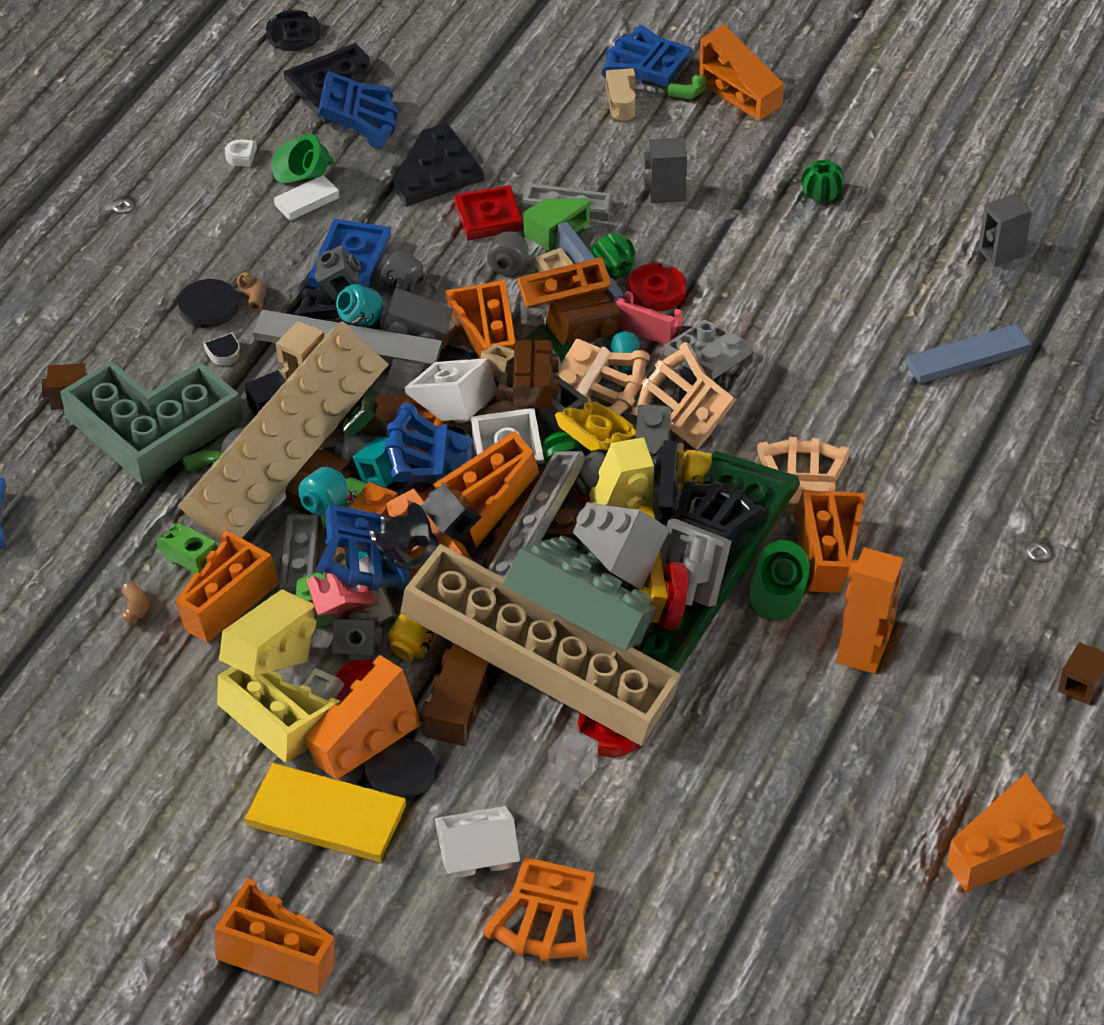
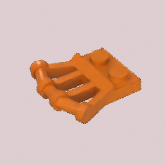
[483,857,595,962]

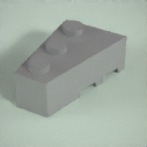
[573,503,670,590]

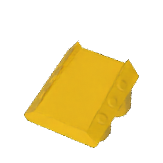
[555,401,636,454]

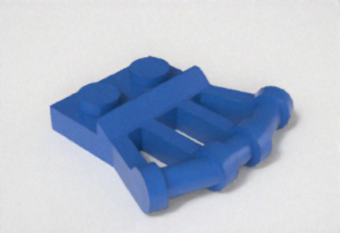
[601,25,692,87]
[318,71,398,148]
[385,403,474,485]
[315,504,411,592]

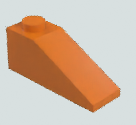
[517,257,611,308]

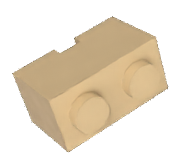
[276,321,324,380]

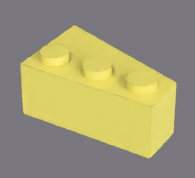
[582,437,654,510]
[219,589,316,677]
[217,667,341,763]

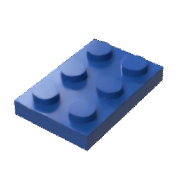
[308,219,391,289]

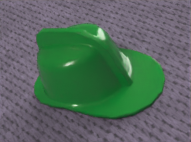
[272,134,334,183]
[749,540,810,620]

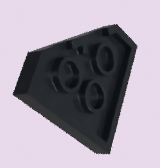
[283,43,370,125]
[393,122,484,207]

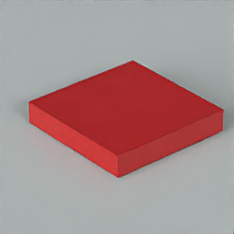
[454,185,524,240]

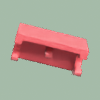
[616,291,684,345]
[306,573,379,616]

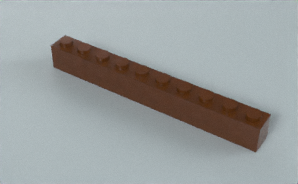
[420,469,546,746]

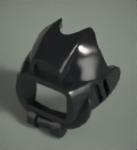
[369,503,440,569]

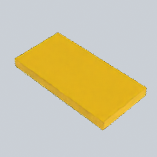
[245,763,406,863]

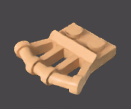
[556,338,650,415]
[631,342,737,450]
[757,436,850,512]

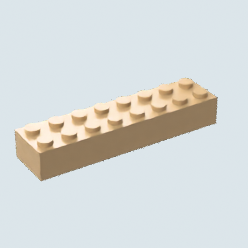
[178,321,389,544]
[400,544,681,746]

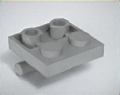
[664,320,752,380]
[660,519,732,607]

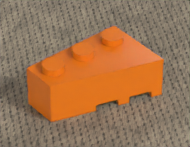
[445,280,516,359]
[433,431,539,548]
[175,530,280,643]

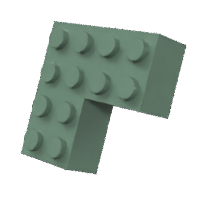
[60,360,243,485]
[503,535,659,651]

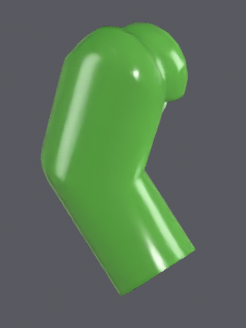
[668,75,708,99]
[182,450,223,472]

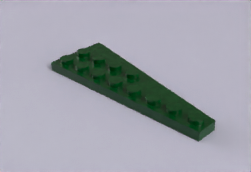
[643,451,800,672]

